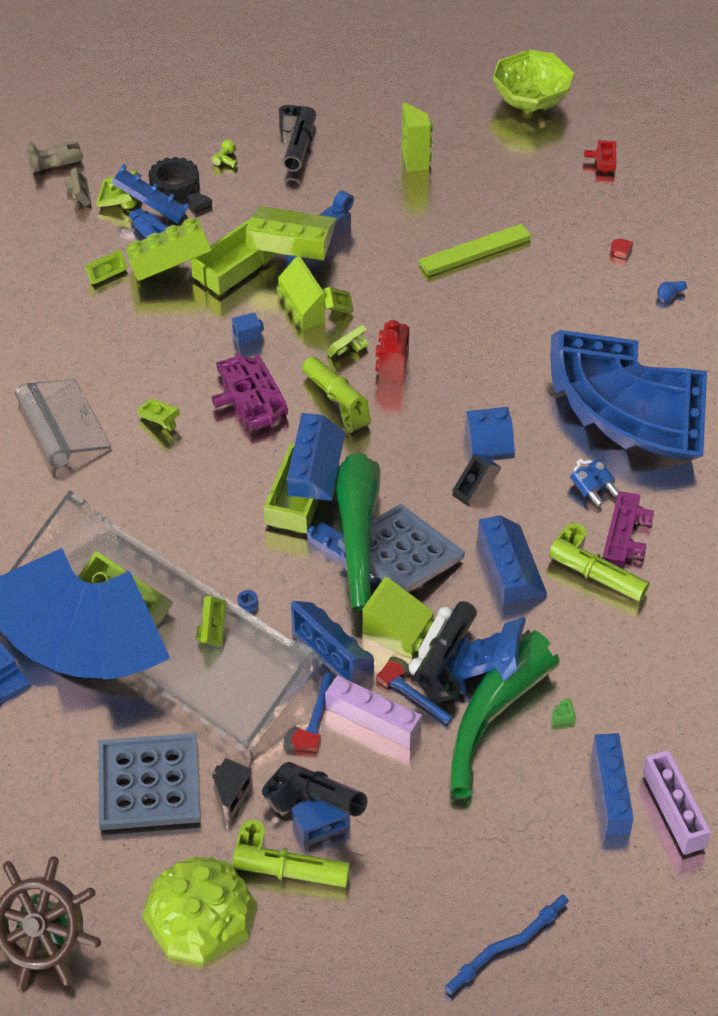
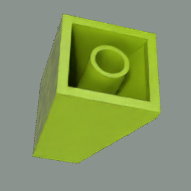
[363,577,434,659]

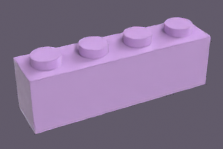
[325,675,422,749]
[643,750,711,855]

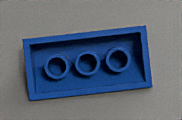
[287,413,345,501]
[477,515,547,605]
[291,601,375,685]

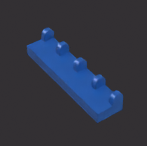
[112,164,190,224]
[307,522,382,584]

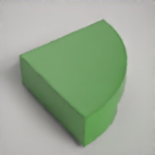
[551,698,576,726]

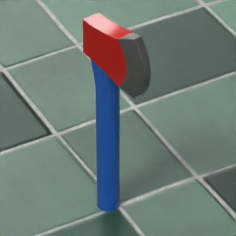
[376,657,453,725]
[284,673,333,752]

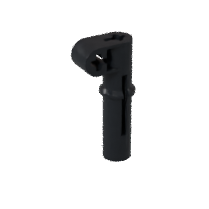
[279,105,317,171]
[414,601,477,703]
[262,762,368,817]

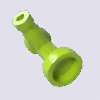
[211,139,238,168]

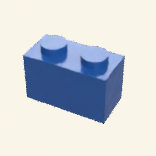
[292,801,350,845]

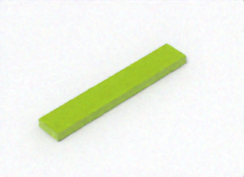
[419,223,531,276]

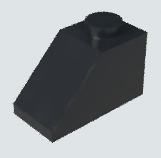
[452,454,502,503]
[212,758,253,820]

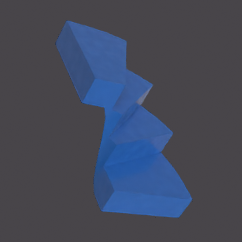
[550,330,707,460]
[0,548,170,680]

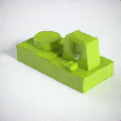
[84,250,128,284]
[323,287,354,313]
[326,324,368,358]
[136,398,181,431]
[196,596,227,647]

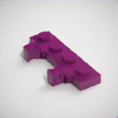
[602,491,654,567]

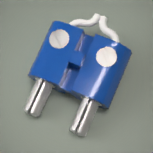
[570,459,619,506]

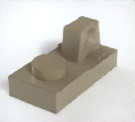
[65,167,91,207]

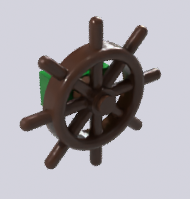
[0,856,101,990]

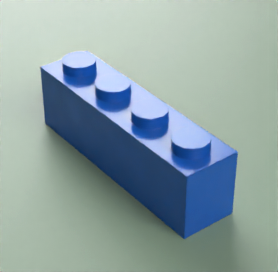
[592,733,634,835]

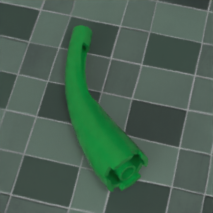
[336,453,381,610]
[450,629,560,798]

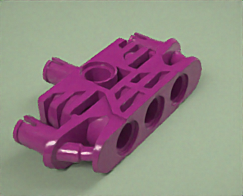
[211,353,288,431]

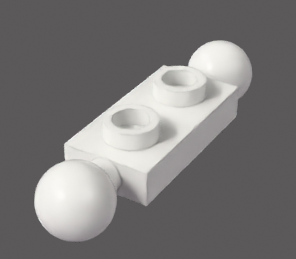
[409,606,453,676]

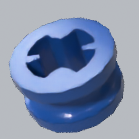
[237,590,259,612]

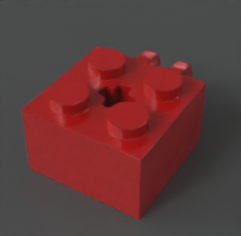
[375,320,410,383]

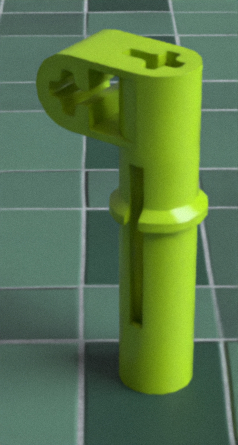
[302,357,371,433]
[548,523,650,603]
[232,820,350,888]

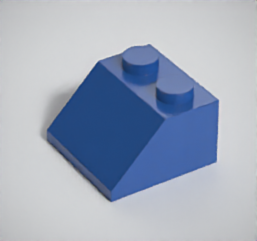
[465,407,515,458]

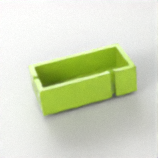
[125,217,212,281]
[191,220,276,295]
[263,443,320,534]

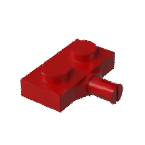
[584,140,616,171]

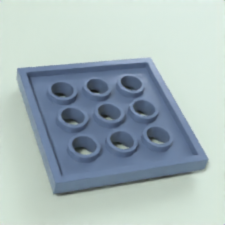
[338,504,465,593]
[98,733,200,830]

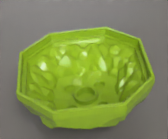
[493,49,574,112]
[142,856,258,965]

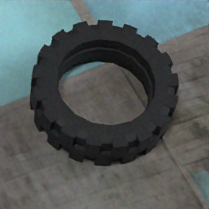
[149,157,200,200]

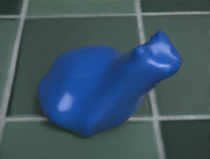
[657,281,687,303]

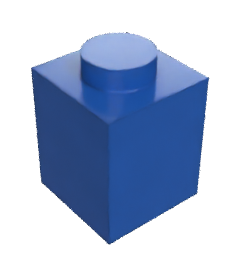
[231,312,264,346]

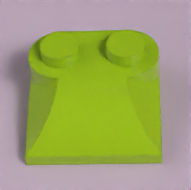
[96,170,138,209]

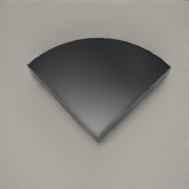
[186,194,212,211]

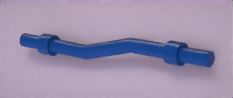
[445,894,569,995]

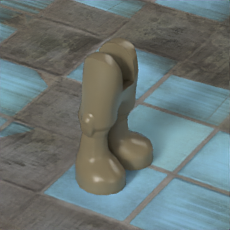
[26,142,83,173]

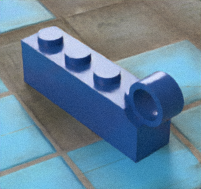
[286,190,354,264]

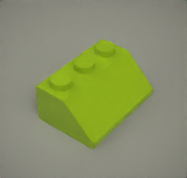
[401,103,433,172]
[277,256,325,330]

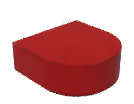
[610,239,633,259]

